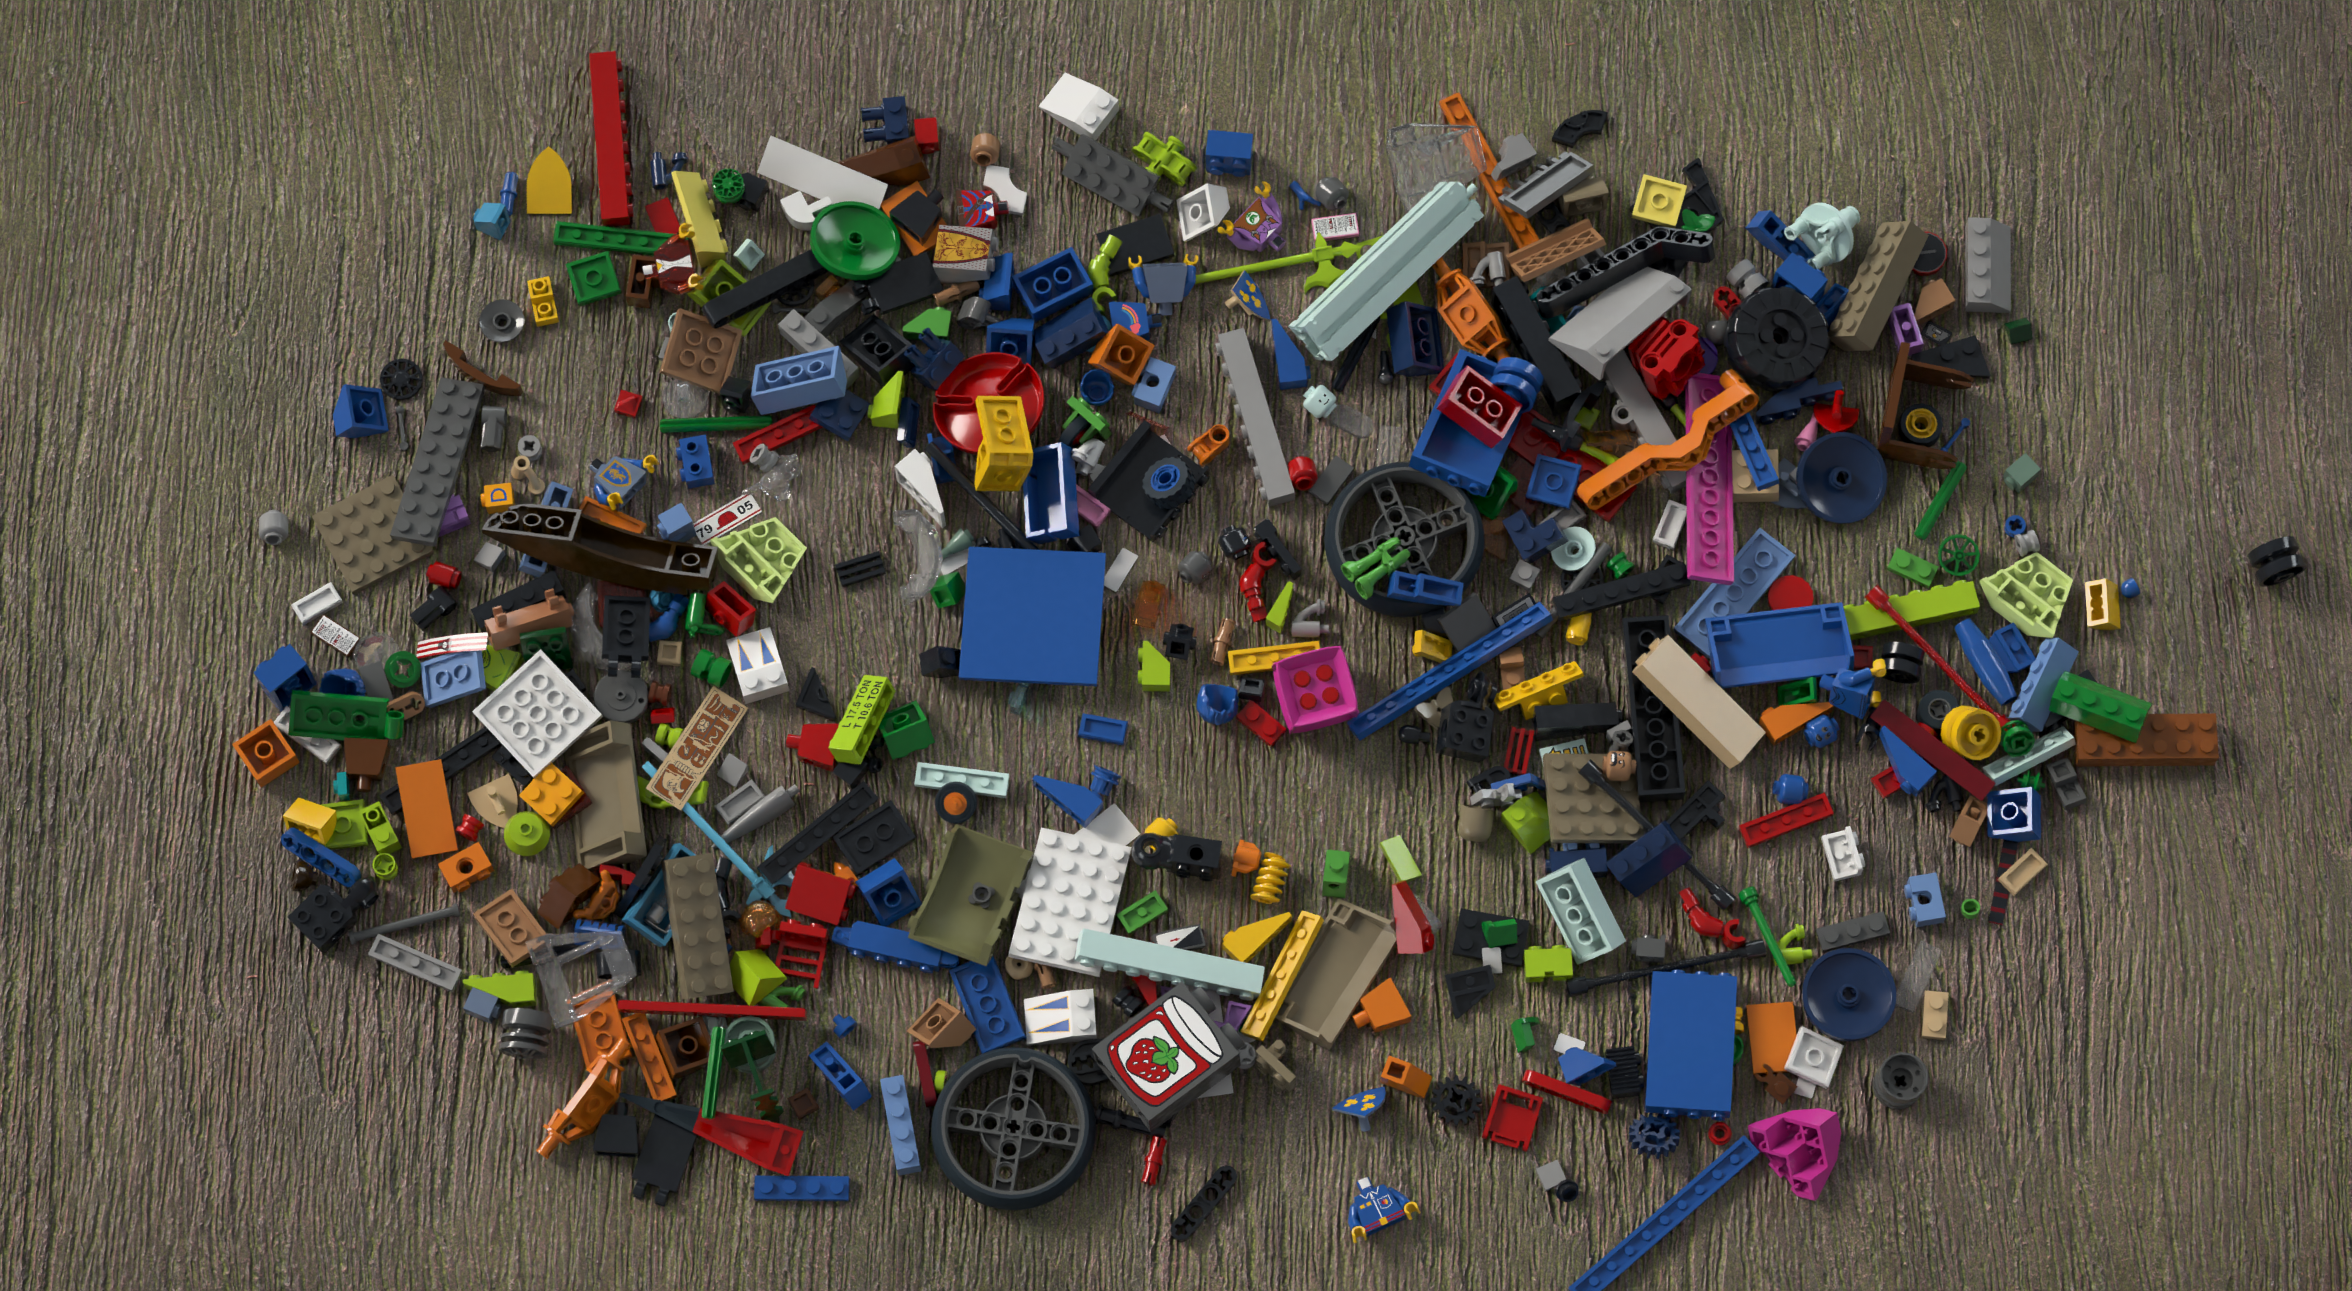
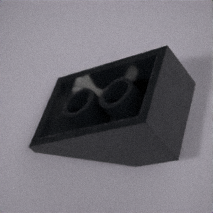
[839,314,915,387]

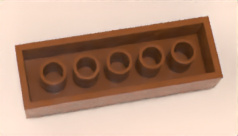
[2073,713,2219,767]

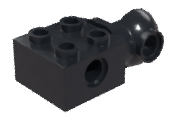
[1436,671,1497,763]
[1131,833,1222,882]
[288,876,379,954]

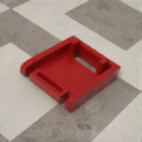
[1482,1084,1543,1152]

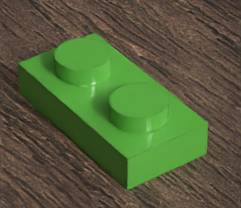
[1887,547,1939,589]
[1116,890,1168,935]

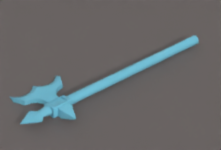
[642,761,794,918]

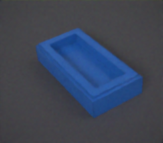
[1078,713,1128,746]

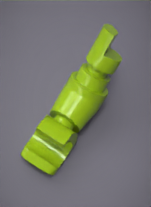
[1087,234,1122,315]

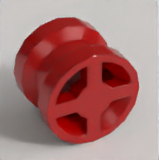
[455,814,485,842]

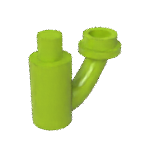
[1774,924,1812,966]

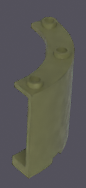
[907,824,1034,966]

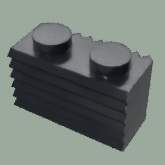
[1605,1046,1644,1099]

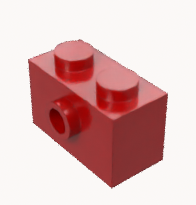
[705,581,756,637]

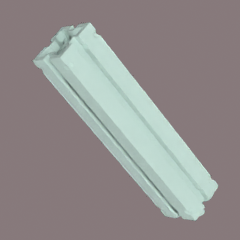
[1288,182,1484,361]

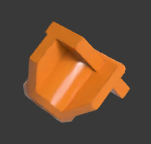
[1231,840,1262,877]

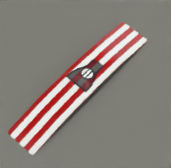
[416,632,488,659]

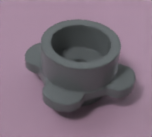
[968,882,995,909]

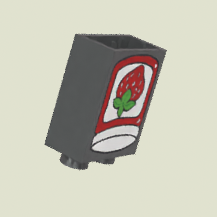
[1092,982,1245,1132]

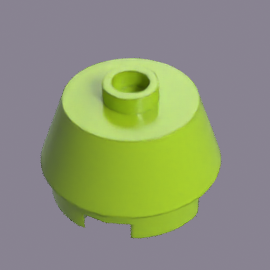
[504,811,550,856]

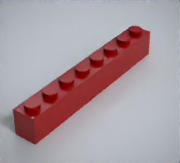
[589,51,634,227]

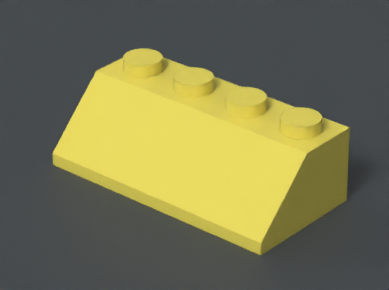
[671,171,729,268]

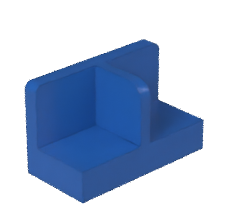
[927,433,956,484]

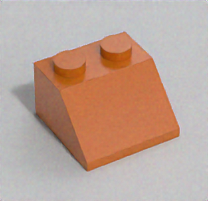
[1088,324,1155,385]

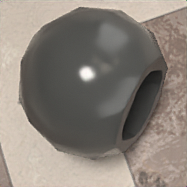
[1705,320,1727,346]

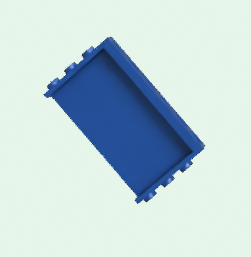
[1409,349,1523,497]
[1645,970,1737,1121]

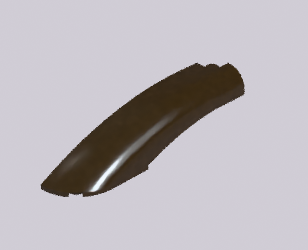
[482,504,718,595]

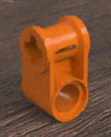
[1187,424,1230,467]

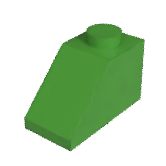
[903,307,952,341]

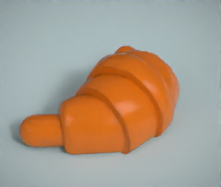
[573,870,620,920]

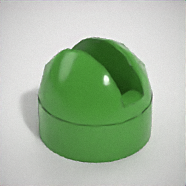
[1961,899,1980,919]

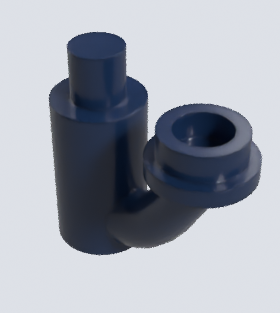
[650,152,689,190]

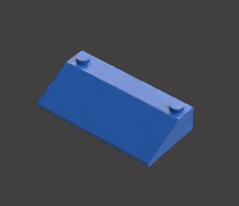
[1705,602,1854,688]

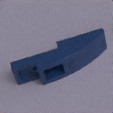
[1754,377,1843,425]

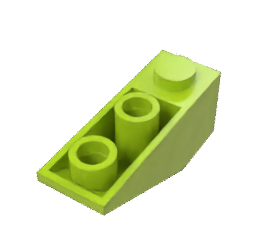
[463,971,537,1008]

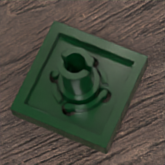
[520,627,573,670]

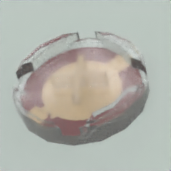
[354,632,399,669]

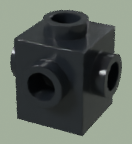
[1163,623,1197,660]

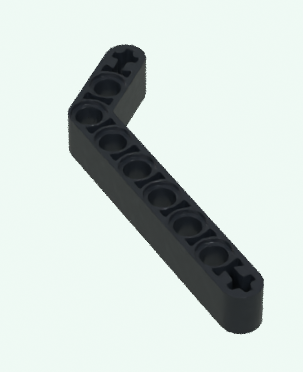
[1537,227,1715,319]

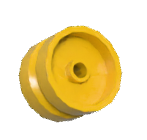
[1941,706,2001,760]

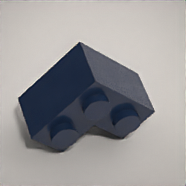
[1502,509,1569,564]

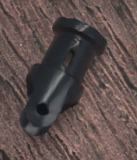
[1855,707,1881,751]

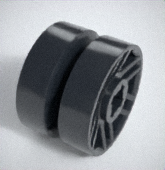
[1881,642,1925,684]

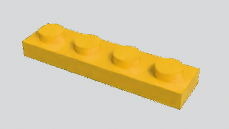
[1228,641,1320,676]

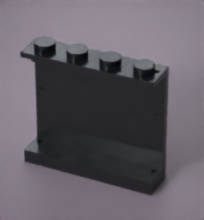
[1088,420,1210,543]

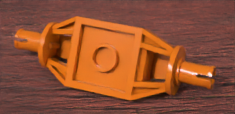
[1431,256,1511,361]
[536,1037,632,1159]

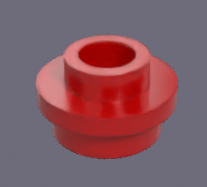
[1708,1122,1732,1146]

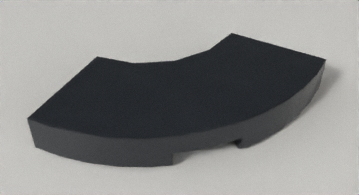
[1552,110,1608,148]

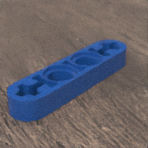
[281,828,361,887]

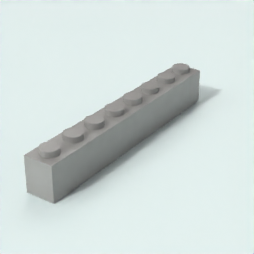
[1215,328,1295,507]

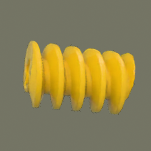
[1251,852,1291,904]

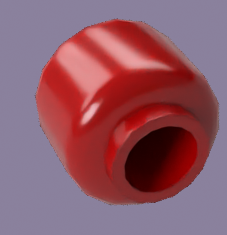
[1287,456,1318,491]

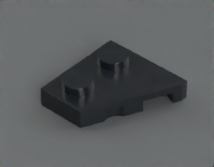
[1444,965,1496,1019]

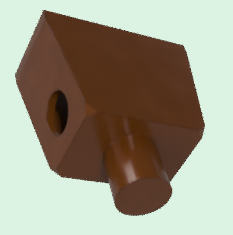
[344,738,391,793]

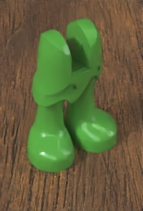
[1341,537,1411,600]

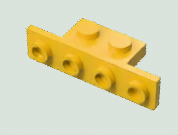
[1493,661,1584,720]

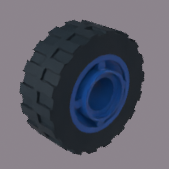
[1142,457,1195,509]

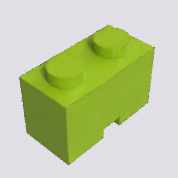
[1524,945,1573,983]

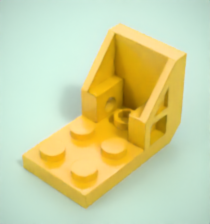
[974,396,1033,491]

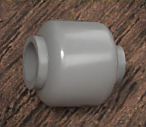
[259,510,289,545]

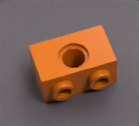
[438,842,494,893]

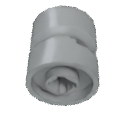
[1726,259,1769,298]

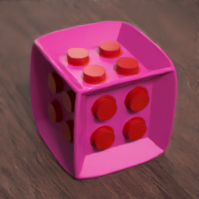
[1272,645,1359,734]

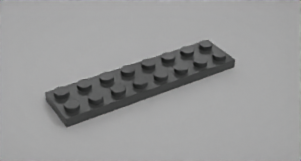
[390,377,485,547]

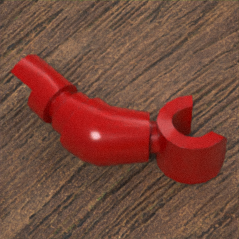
[1239,542,1277,622]
[1679,887,1747,949]

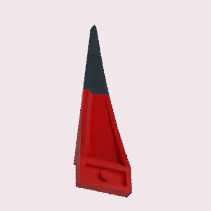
[619,1093,804,1176]

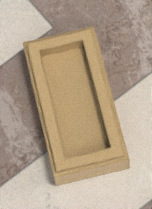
[1998,848,2048,896]

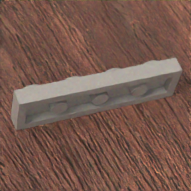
[368,934,463,992]

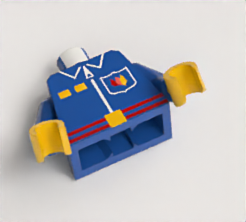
[1348,1177,1421,1243]

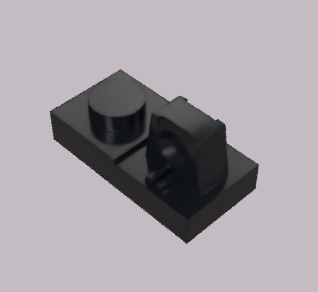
[491,745,534,788]

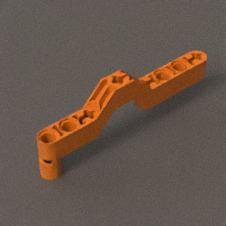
[1577,369,1759,510]

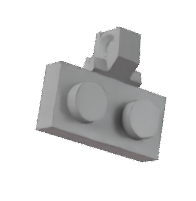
[1470,783,1522,809]

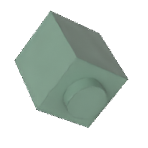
[2003,453,2041,493]

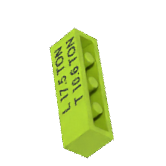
[828,675,896,764]

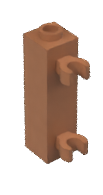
[484,588,574,651]

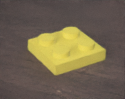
[1631,174,1687,228]

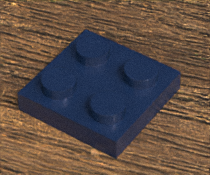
[809,390,871,441]

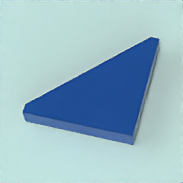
[1491,773,1546,791]

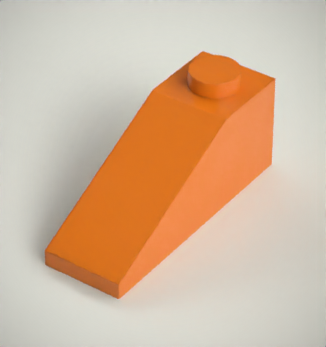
[1759,702,1834,746]

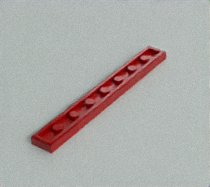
[618,1000,807,1021]

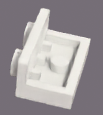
[1821,826,1865,882]

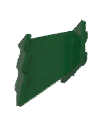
[720,1030,784,1123]

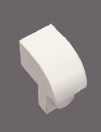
[780,191,832,231]

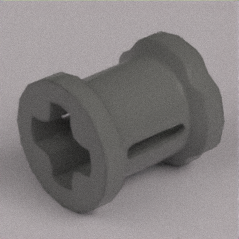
[1609,730,1633,752]

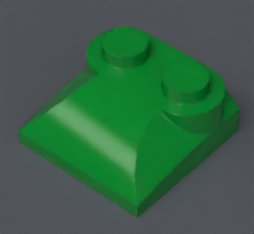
[1465,466,1518,520]

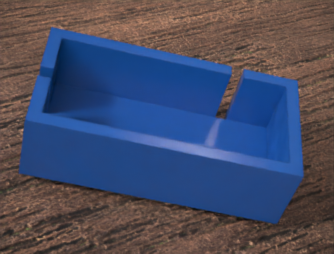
[1023,442,1079,545]

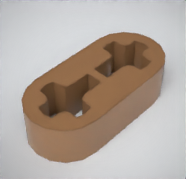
[387,692,425,720]

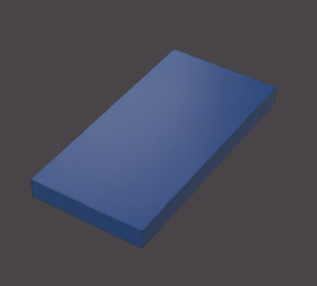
[949,955,1026,1054]

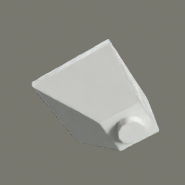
[1176,183,1230,242]

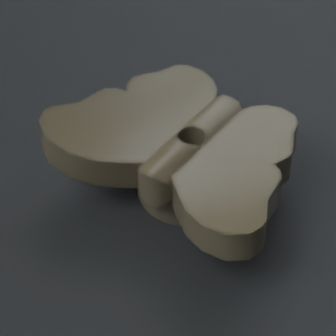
[1414,687,1453,729]

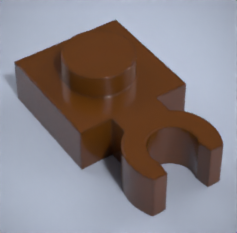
[1754,1064,1798,1105]

